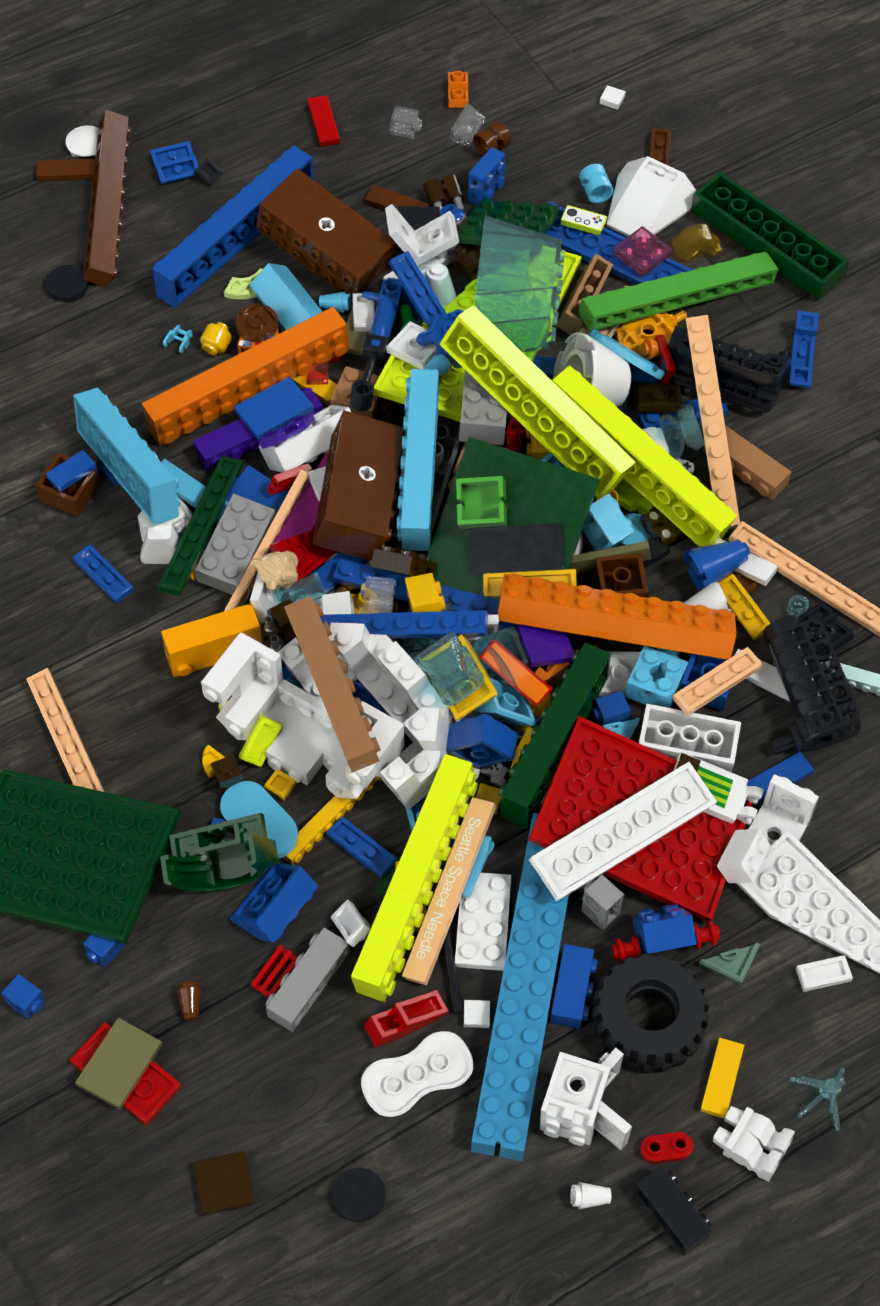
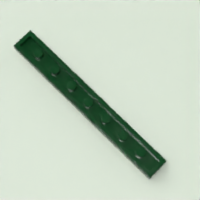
[158,456,243,596]

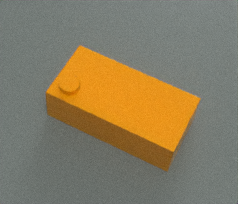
[161,603,262,678]

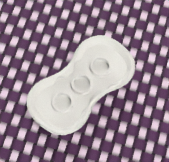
[361,1031,473,1117]

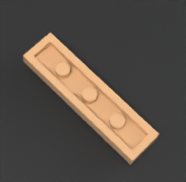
[673,647,763,716]

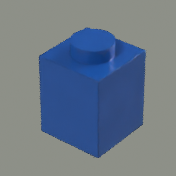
[592,691,631,726]
[83,935,125,967]
[1,974,45,1019]

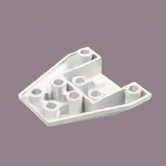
[606,156,696,243]

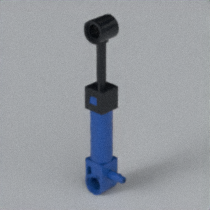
[350,278,403,411]

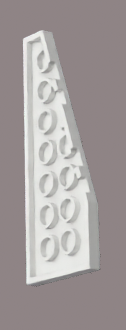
[736,830,880,974]

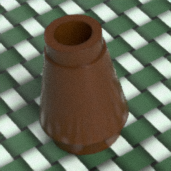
[176,981,202,1021]

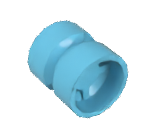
[579,164,614,204]

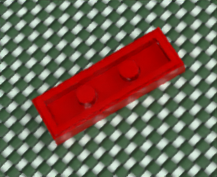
[308,95,340,147]

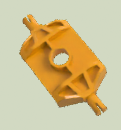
[614,310,687,358]

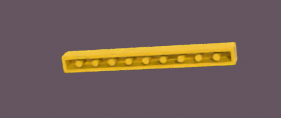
[282,777,381,865]

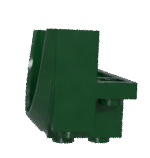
[160,813,279,892]

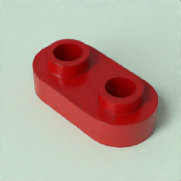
[640,1132,693,1164]

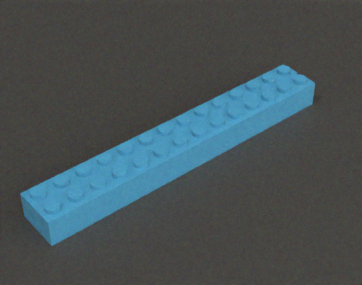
[471,813,569,1161]

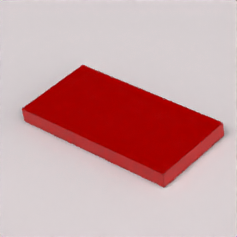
[70,1022,182,1126]

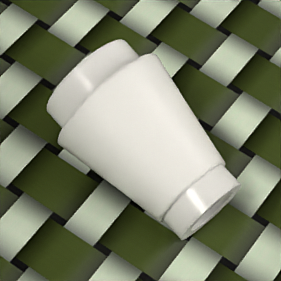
[571,1182,611,1209]

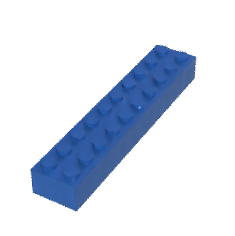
[152,146,314,308]

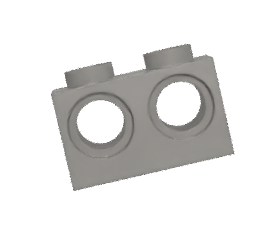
[581,875,624,930]

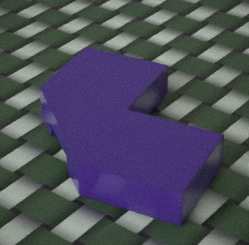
[259,413,315,449]

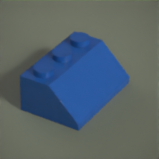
[229,863,318,943]

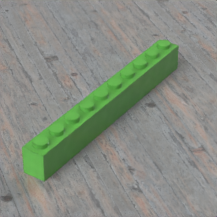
[578,251,778,331]

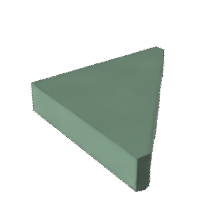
[698,943,760,986]

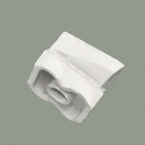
[138,510,186,564]

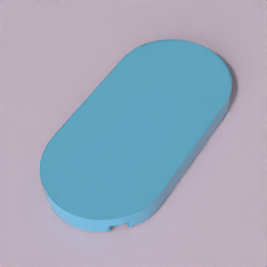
[588,328,665,380]
[220,781,298,858]

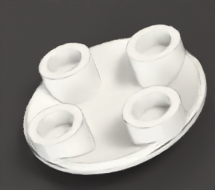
[66,125,98,158]

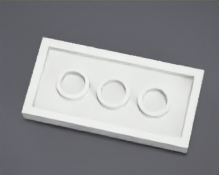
[455,873,511,971]

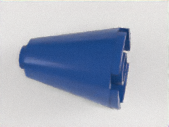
[683,540,750,590]

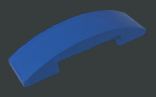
[789,311,819,388]

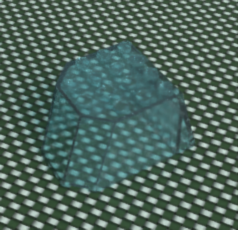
[475,216,565,352]

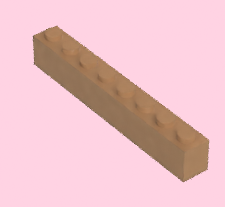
[284,596,381,773]

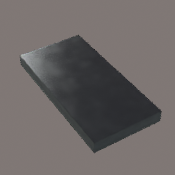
[469,523,564,575]

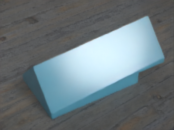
[250,263,322,332]

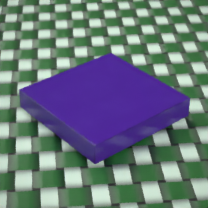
[516,624,574,668]

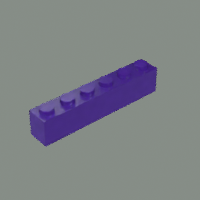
[193,387,323,472]

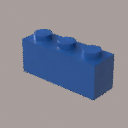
[550,944,598,1029]

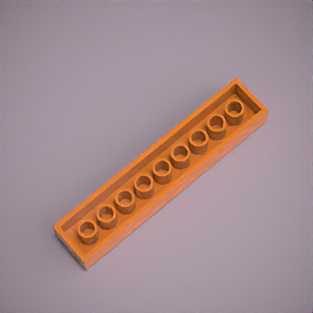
[142,307,349,447]
[497,573,736,660]

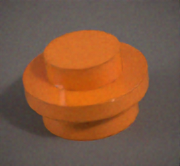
[641,338,659,360]

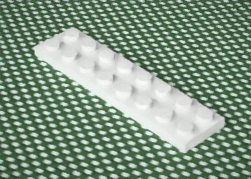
[529,762,717,902]

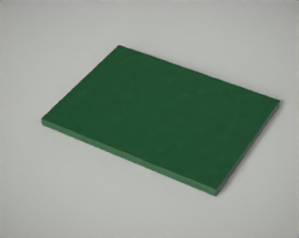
[409,437,600,649]
[0,769,181,945]

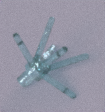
[790,1068,845,1131]

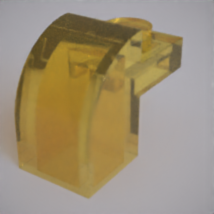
[671,224,722,262]

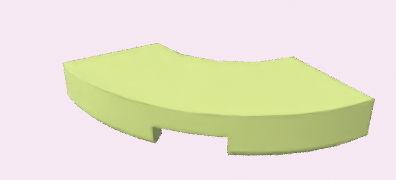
[224,268,263,300]

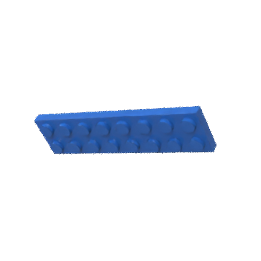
[543,201,693,285]

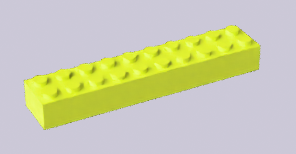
[439,305,635,499]
[552,365,737,547]
[351,754,478,1003]

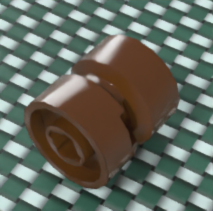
[473,121,511,157]

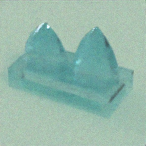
[275,573,327,603]

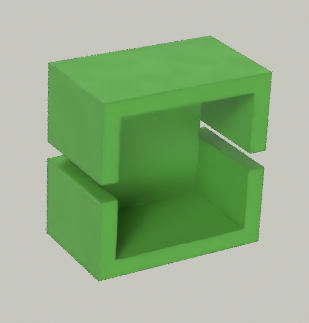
[456,476,507,529]

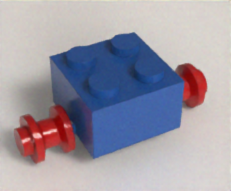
[612,904,721,964]

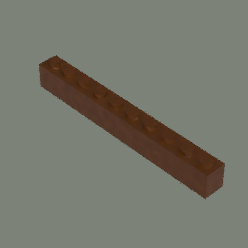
[83,110,130,287]

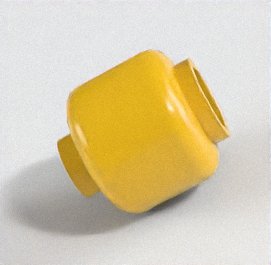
[200,322,232,356]

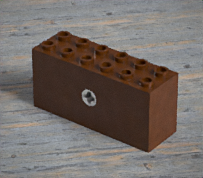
[256,168,396,301]
[312,410,404,561]

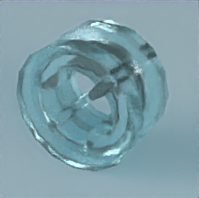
[787,595,809,618]

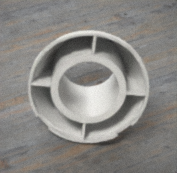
[553,332,631,407]

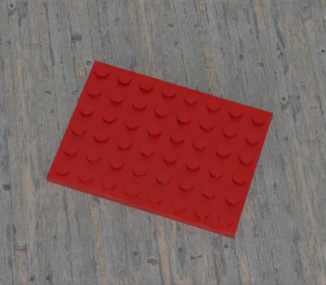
[528,716,752,922]

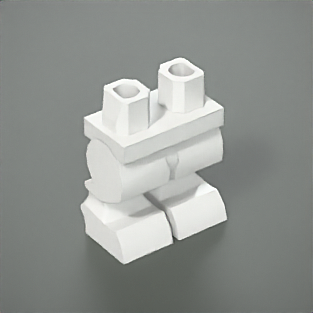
[713,1106,795,1182]

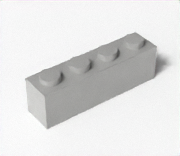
[266,928,350,1032]

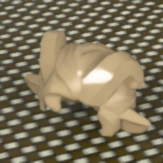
[252,551,298,591]

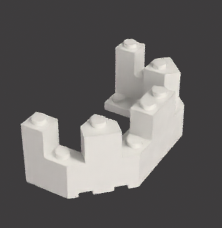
[277,623,453,810]
[201,632,404,799]

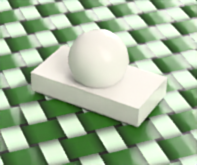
[331,899,370,947]

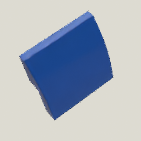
[150,141,199,184]

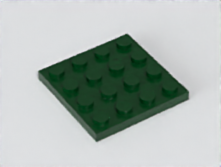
[457,199,560,249]

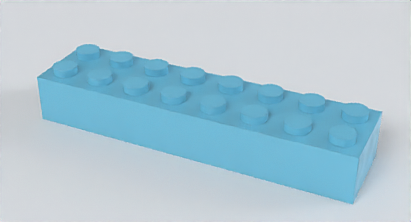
[397,369,439,551]
[73,388,180,525]

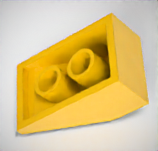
[422,634,498,721]

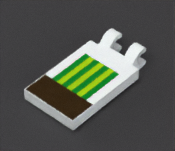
[673,752,764,825]

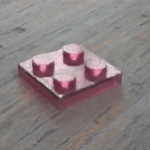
[613,226,673,277]

